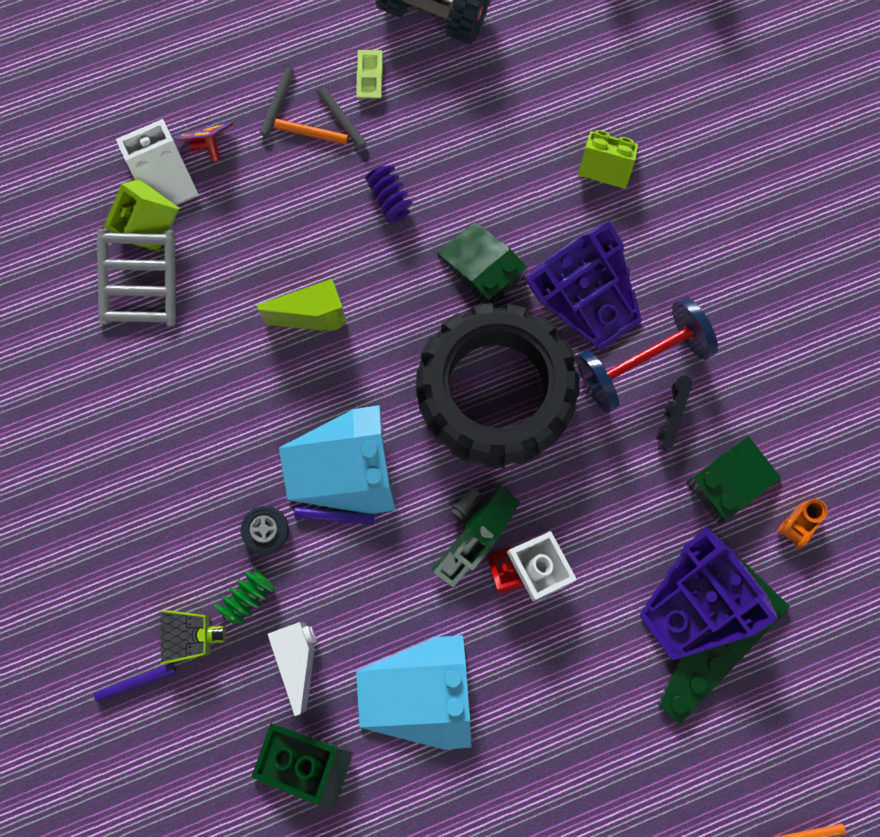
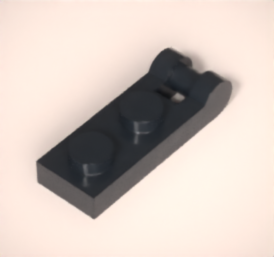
[656,376,692,452]

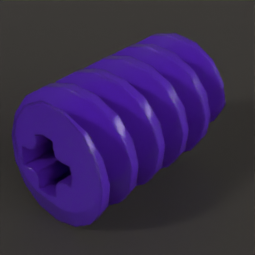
[364,165,413,223]

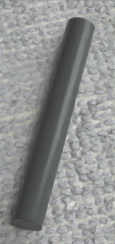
[259,68,295,138]
[317,86,367,149]

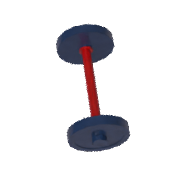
[576,297,718,413]

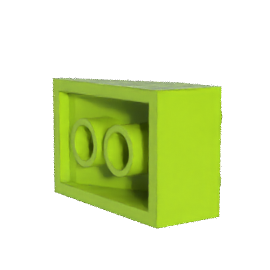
[256,279,347,331]

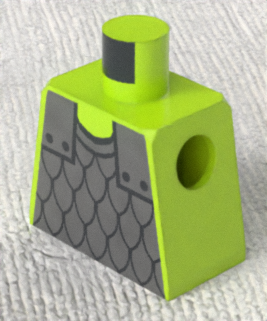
[161,610,226,664]

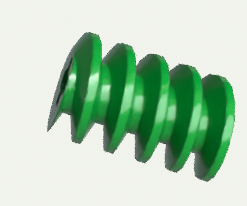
[214,567,275,625]

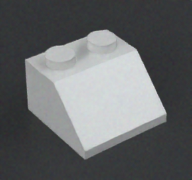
[507,531,577,601]

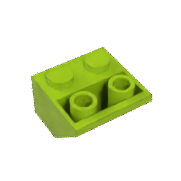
[577,130,638,189]
[103,179,180,251]

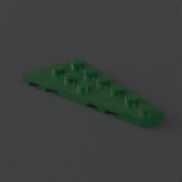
[658,555,790,725]

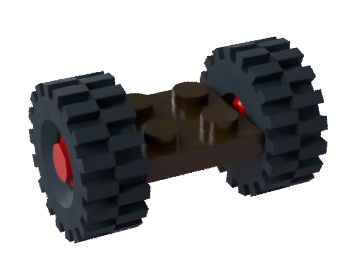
[375,0,491,45]

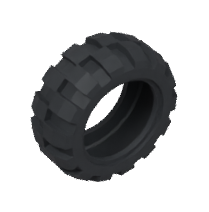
[416,303,580,468]

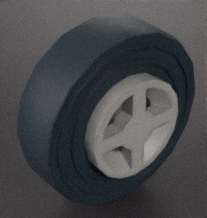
[240,506,289,554]

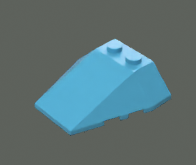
[279,405,396,514]
[356,635,472,750]

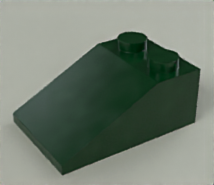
[437,222,527,305]
[686,436,781,524]
[251,723,354,808]

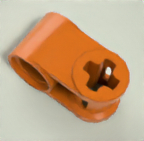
[776,499,828,550]

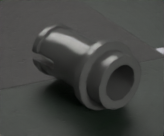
[451,487,483,522]

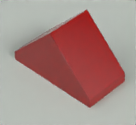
[487,547,525,595]

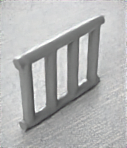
[97,229,176,327]

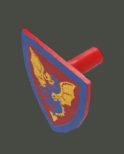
[173,122,234,162]

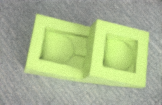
[357,50,383,99]

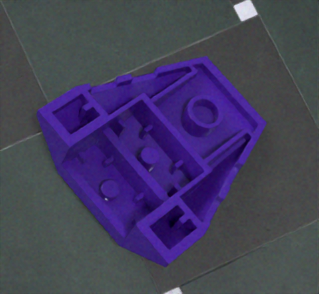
[525,221,642,351]
[640,527,778,660]

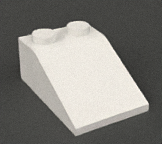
[268,622,317,716]

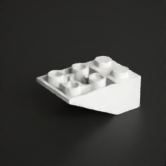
[116,119,199,206]

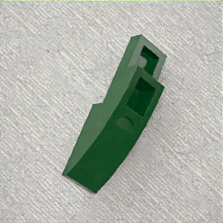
[431,485,520,588]

